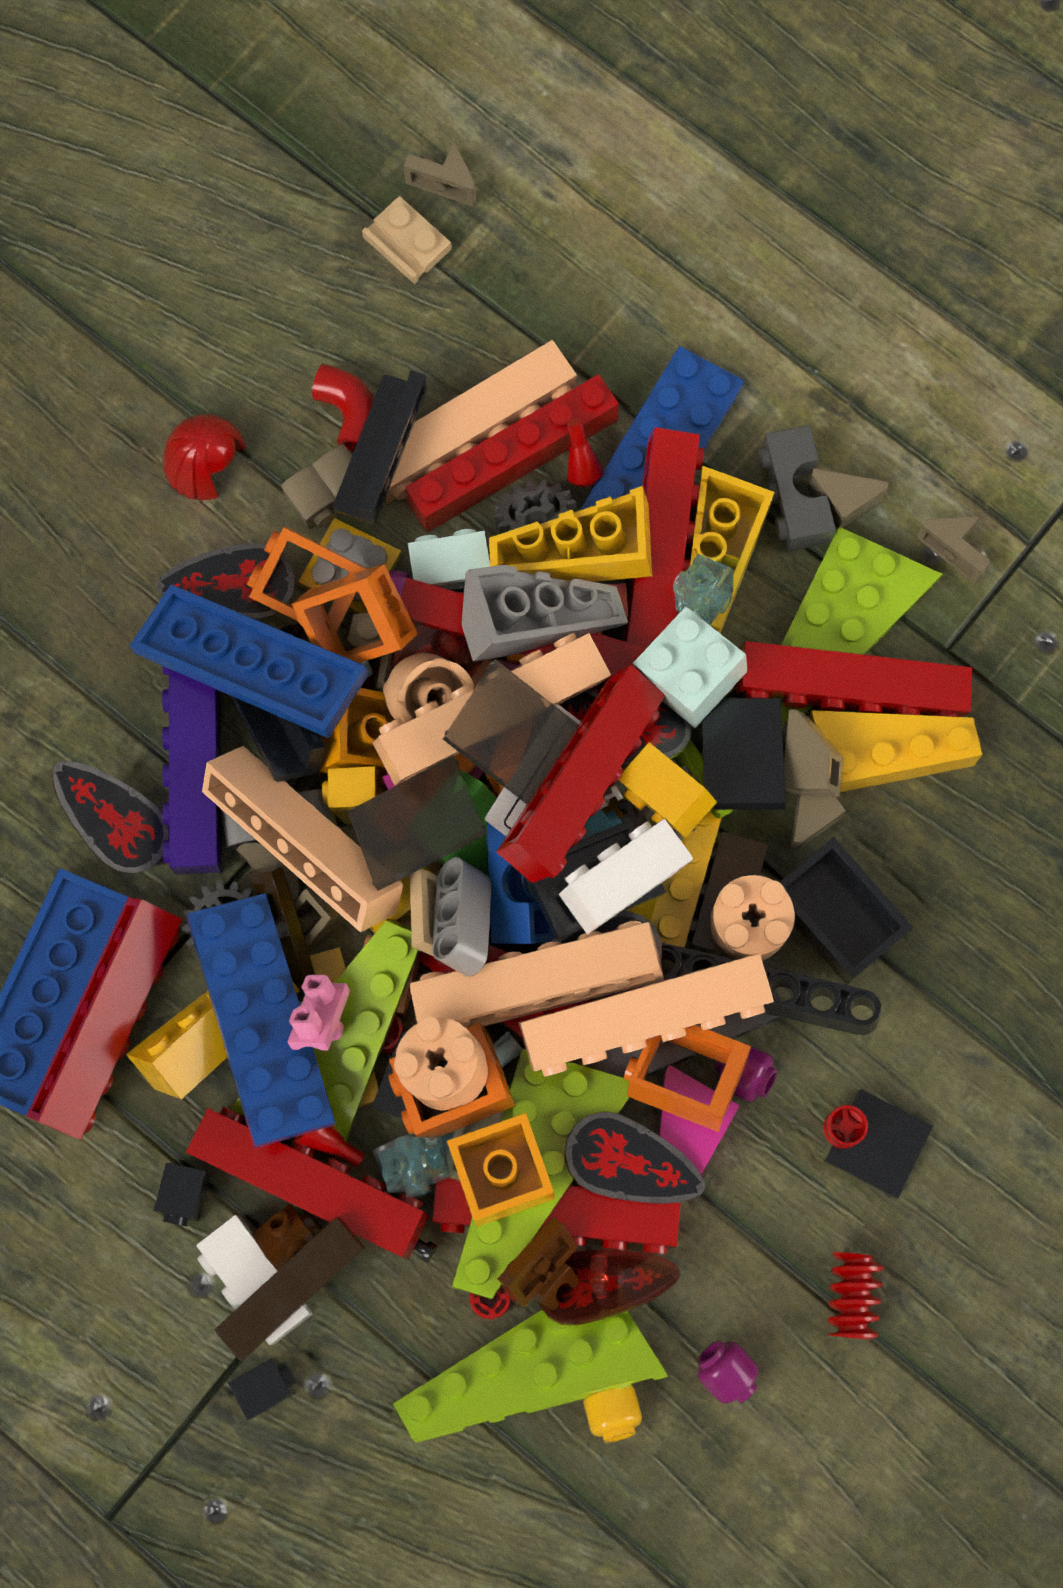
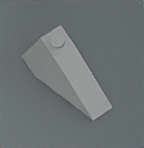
[461,565,628,661]

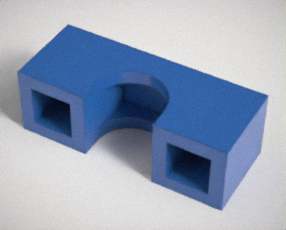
[486,822,555,944]

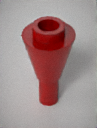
[567,418,604,487]
[294,1126,365,1168]

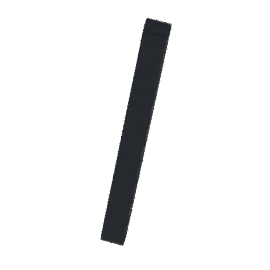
[488,925,881,1035]

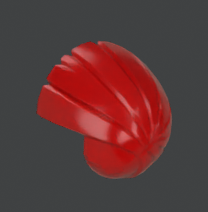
[163,414,246,500]

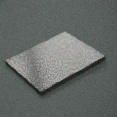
[442,659,580,804]
[348,756,487,891]

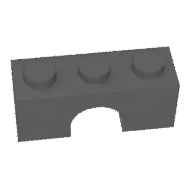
[758,425,836,552]

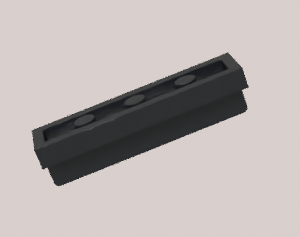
[333,371,427,525]
[230,695,326,782]

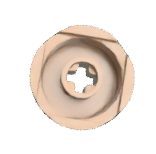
[383,652,474,724]
[710,875,795,961]
[394,1017,488,1110]

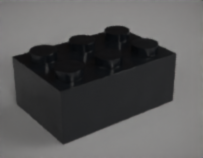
[779,837,913,985]

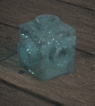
[673,553,733,625]
[379,1134,451,1198]

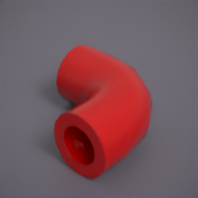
[312,364,375,453]

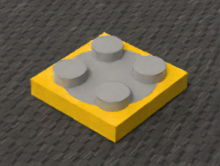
[298,518,402,614]

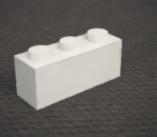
[559,819,694,935]
[196,1215,313,1345]

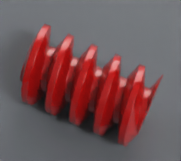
[826,1252,884,1340]

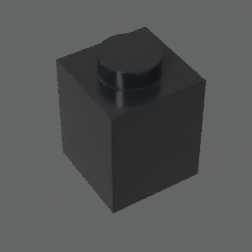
[154,1162,211,1227]
[228,1357,297,1421]

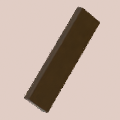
[214,1217,366,1362]

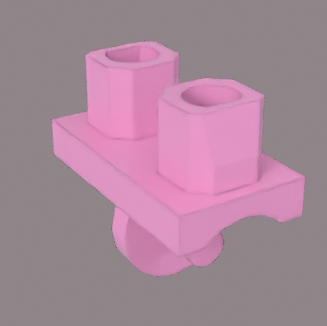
[287,975,350,1050]

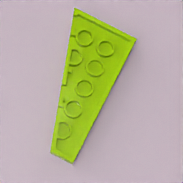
[781,527,943,731]
[230,918,420,1155]
[452,1048,629,1299]
[393,1310,668,1443]

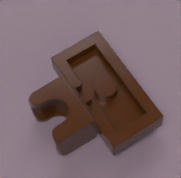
[497,1217,579,1310]

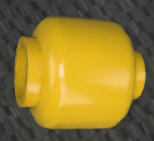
[583,1386,642,1443]

